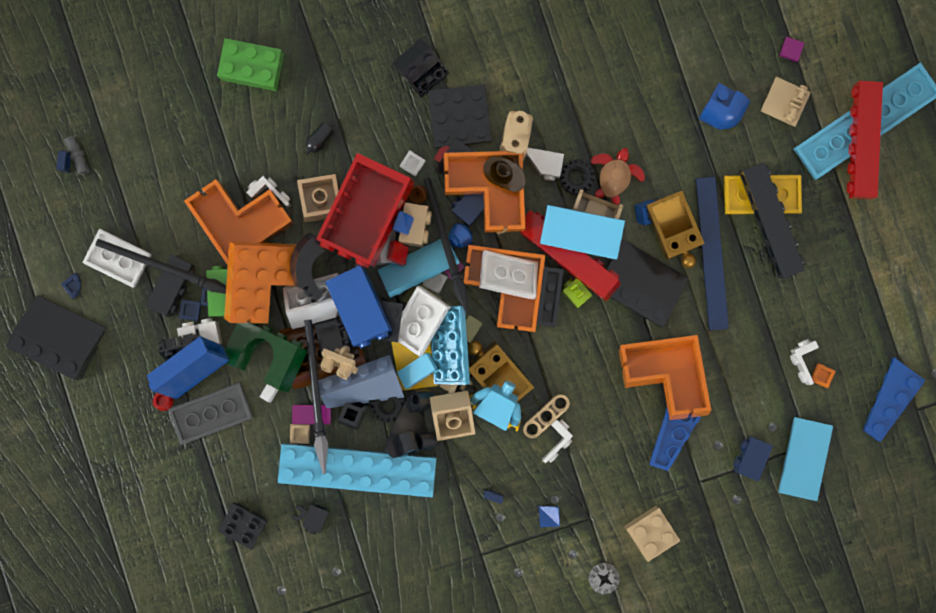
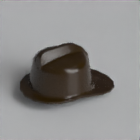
[483,156,526,192]

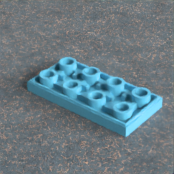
[540,205,625,260]
[378,239,460,298]
[431,306,470,385]
[778,417,833,501]

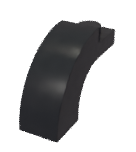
[290,232,324,301]

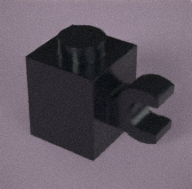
[291,503,330,535]

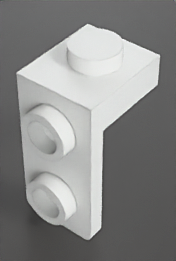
[246,176,292,208]
[790,339,819,385]
[542,419,573,463]

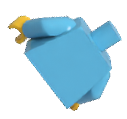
[469,381,521,431]

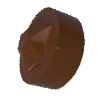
[408,184,428,204]

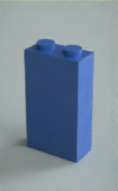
[325,265,392,349]
[147,336,229,399]

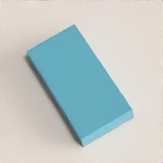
[397,353,438,389]

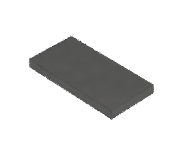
[168,382,254,445]

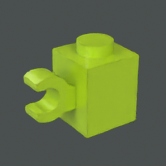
[562,278,592,309]

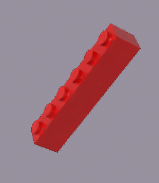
[847,81,883,200]
[518,210,621,302]

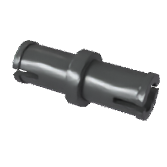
[64,136,90,175]

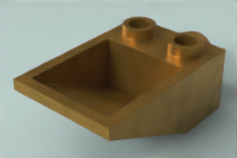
[646,191,705,269]
[467,340,534,402]

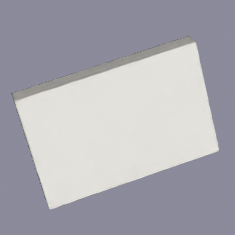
[82,229,152,288]
[479,250,539,300]
[398,286,450,356]

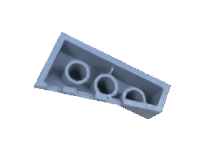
[318,355,405,408]

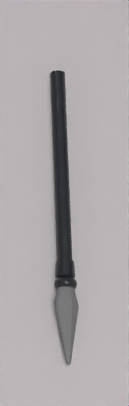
[304,319,328,475]

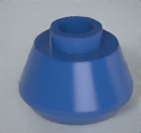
[448,223,473,248]

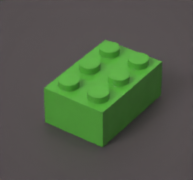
[217,38,284,91]

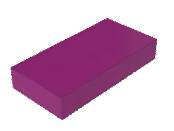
[292,405,331,424]

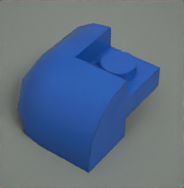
[698,83,750,130]

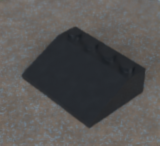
[606,240,689,328]
[6,295,106,380]

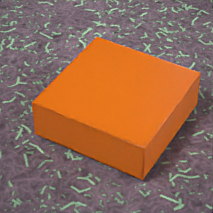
[811,363,836,388]

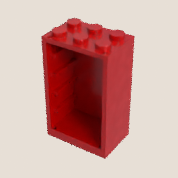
[316,153,414,268]

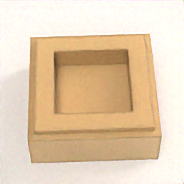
[290,424,310,444]

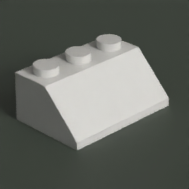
[283,273,338,329]

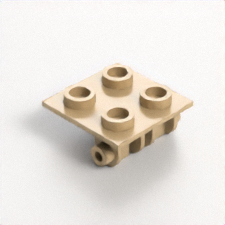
[761,77,811,127]

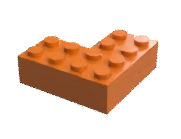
[443,151,525,232]
[184,179,294,265]
[224,241,297,323]
[464,245,545,332]
[619,335,711,420]

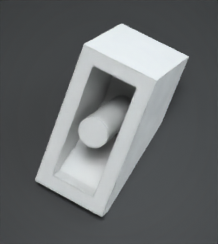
[526,148,564,181]

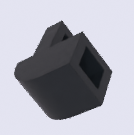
[338,400,371,430]

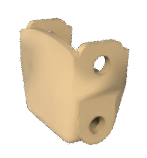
[499,111,533,161]
[572,189,623,219]

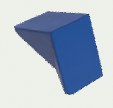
[634,200,655,225]
[393,211,414,236]
[539,505,560,527]

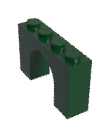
[225,320,307,393]

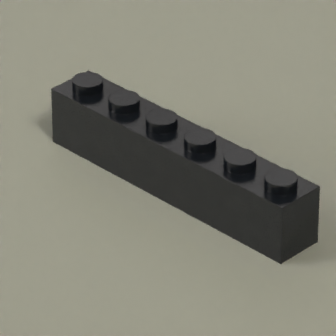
[738,162,805,279]

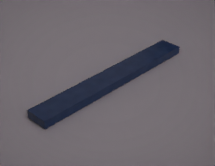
[695,177,729,331]

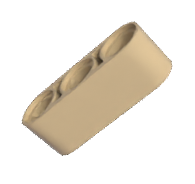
[523,394,570,438]

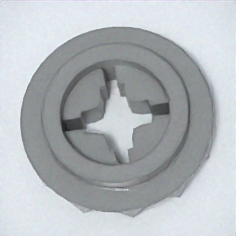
[589,563,620,595]

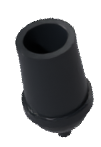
[305,122,334,155]

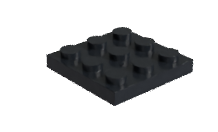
[428,84,491,148]

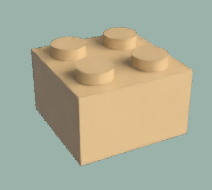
[297,174,339,223]
[399,203,432,248]
[430,390,475,441]
[624,506,680,562]

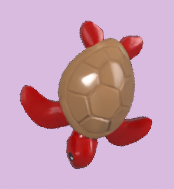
[591,148,645,205]

